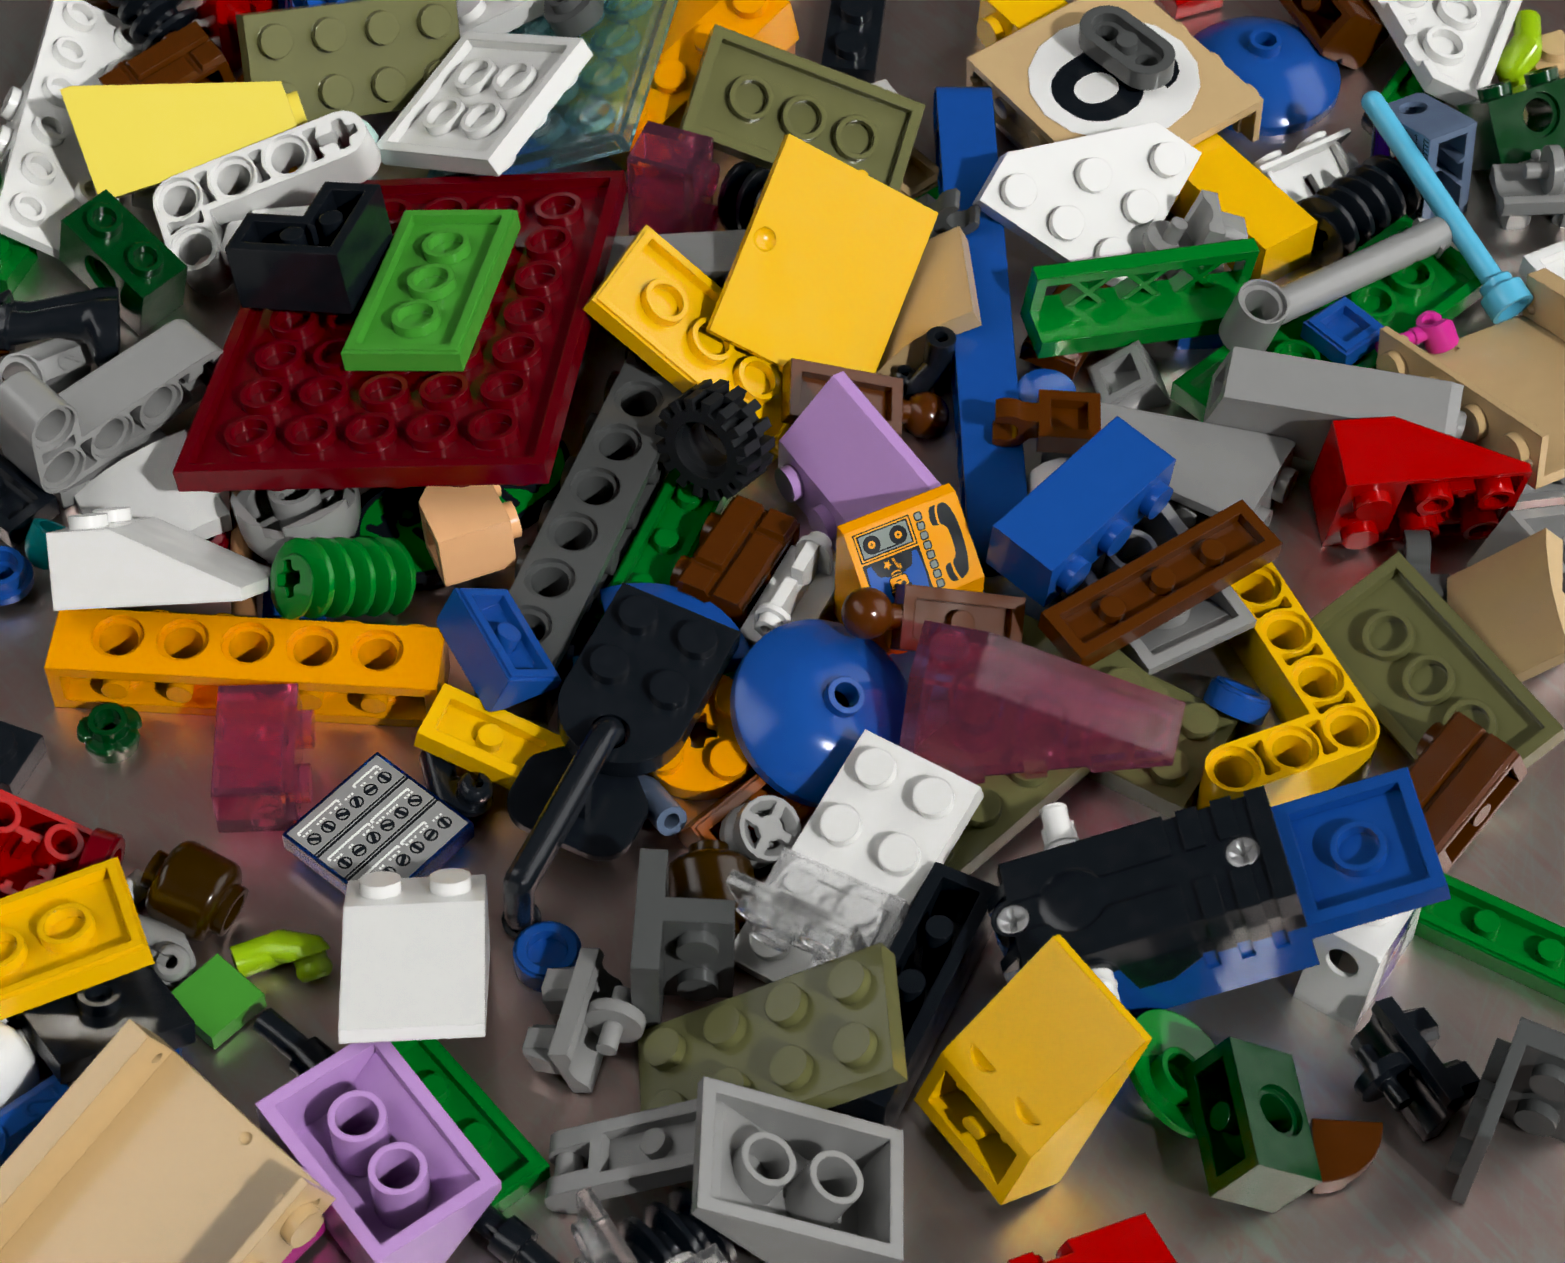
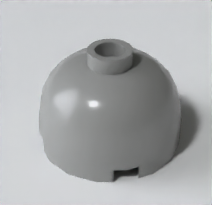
[230,488,361,565]

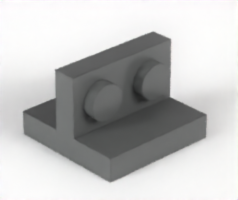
[630,848,735,1042]

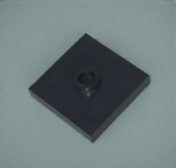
[12,966,196,1085]

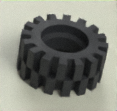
[655,379,775,501]

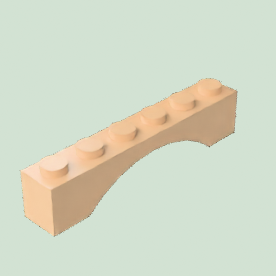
[418,485,522,588]

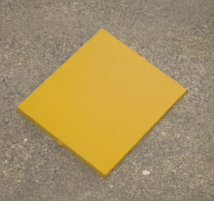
[705,134,939,373]

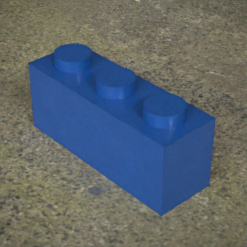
[986,416,1176,608]

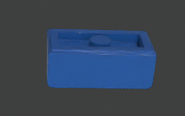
[436,588,562,712]

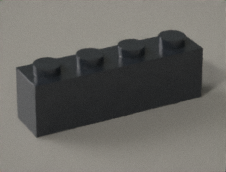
[827,861,998,1128]

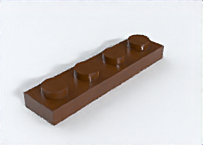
[1038,499,1283,673]

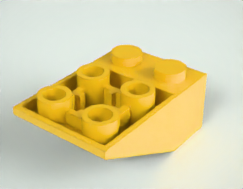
[913,934,1153,1205]

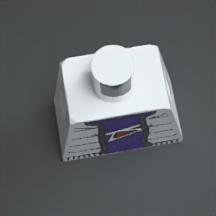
[1293,908,1421,1030]

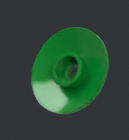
[1129,1009,1216,1140]

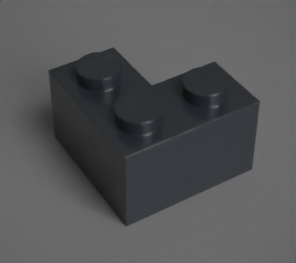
[225,182,393,315]

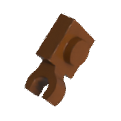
[992,389,1101,454]

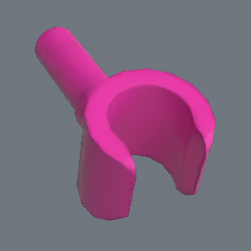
[1375,310,1459,354]

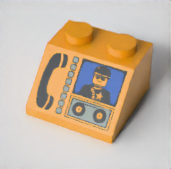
[834,483,985,655]

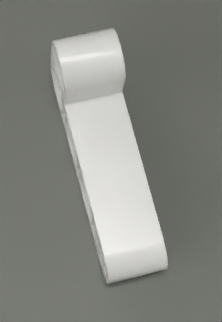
[152,110,381,296]

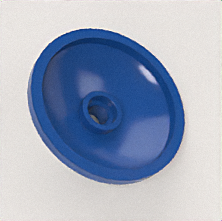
[1193,16,1341,136]
[730,619,916,808]

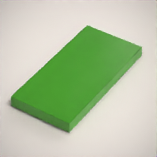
[341,209,521,372]

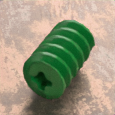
[269,537,416,620]

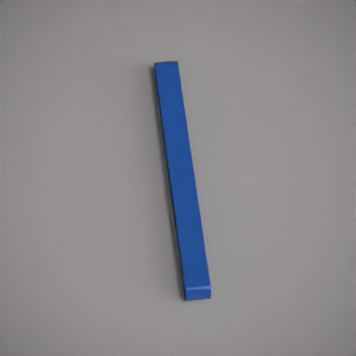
[933,87,1028,577]

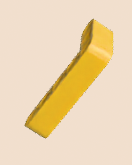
[1196,562,1380,810]

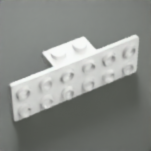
[0,0,143,260]

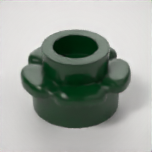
[77,702,142,764]

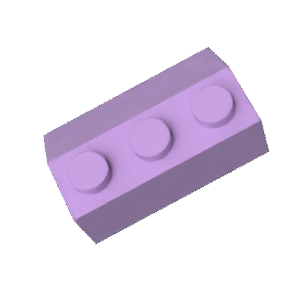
[774,371,942,551]
[255,1042,502,1263]

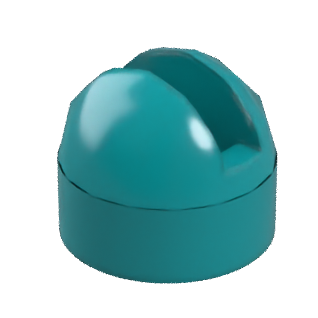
[24,518,66,570]

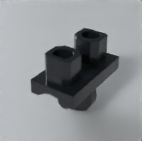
[1350,996,1480,1142]

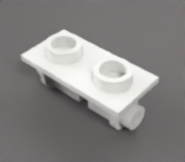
[1253,127,1359,204]
[740,531,836,645]

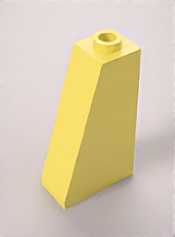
[60,81,308,199]

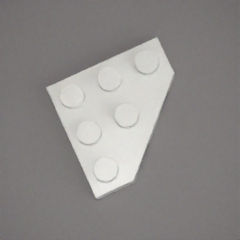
[1370,0,1522,107]
[972,121,1202,287]

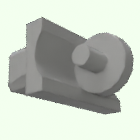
[1489,144,1565,230]
[1142,190,1248,279]
[522,948,647,1093]

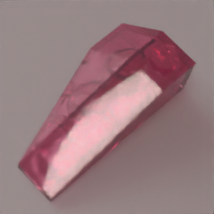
[899,620,1186,784]

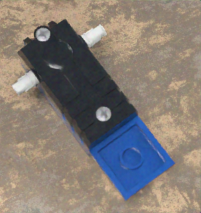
[986,767,1451,1018]

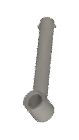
[1219,216,1452,351]

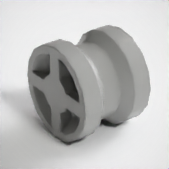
[719,795,802,870]

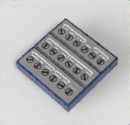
[282,752,475,895]

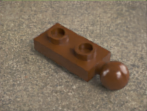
[781,358,949,439]
[841,584,1026,662]

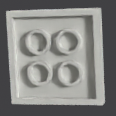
[376,31,593,177]

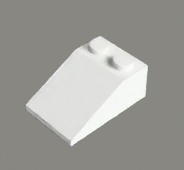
[46,507,271,611]
[338,868,490,1044]

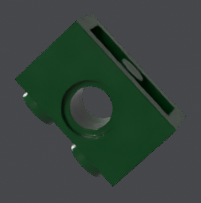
[1458,66,1565,170]
[59,189,188,336]
[1182,1036,1323,1213]

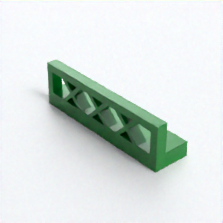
[1020,238,1260,359]

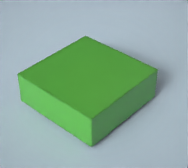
[171,953,267,1051]

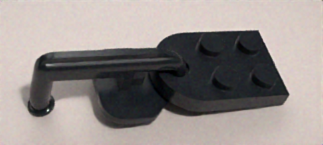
[501,583,741,938]

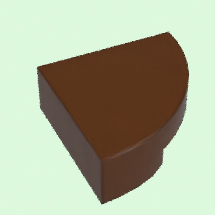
[1309,1118,1383,1194]

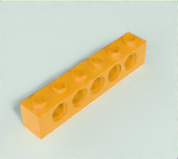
[44,608,450,728]

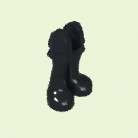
[0,287,120,367]

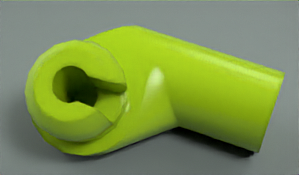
[1495,9,1542,88]
[229,929,333,983]

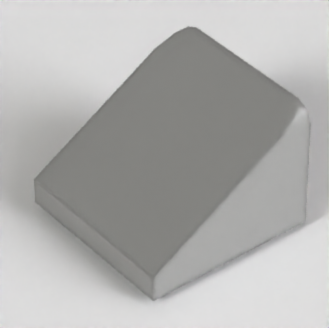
[1087,340,1171,410]

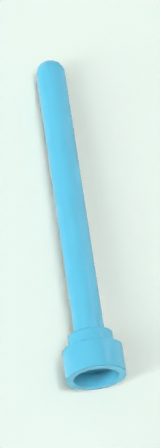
[1361,91,1534,324]

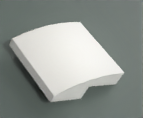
[74,429,233,539]

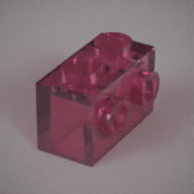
[627,121,720,236]
[210,683,316,833]

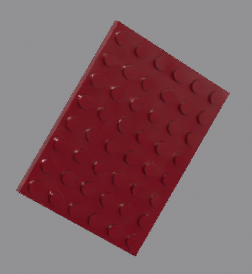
[172,170,628,493]

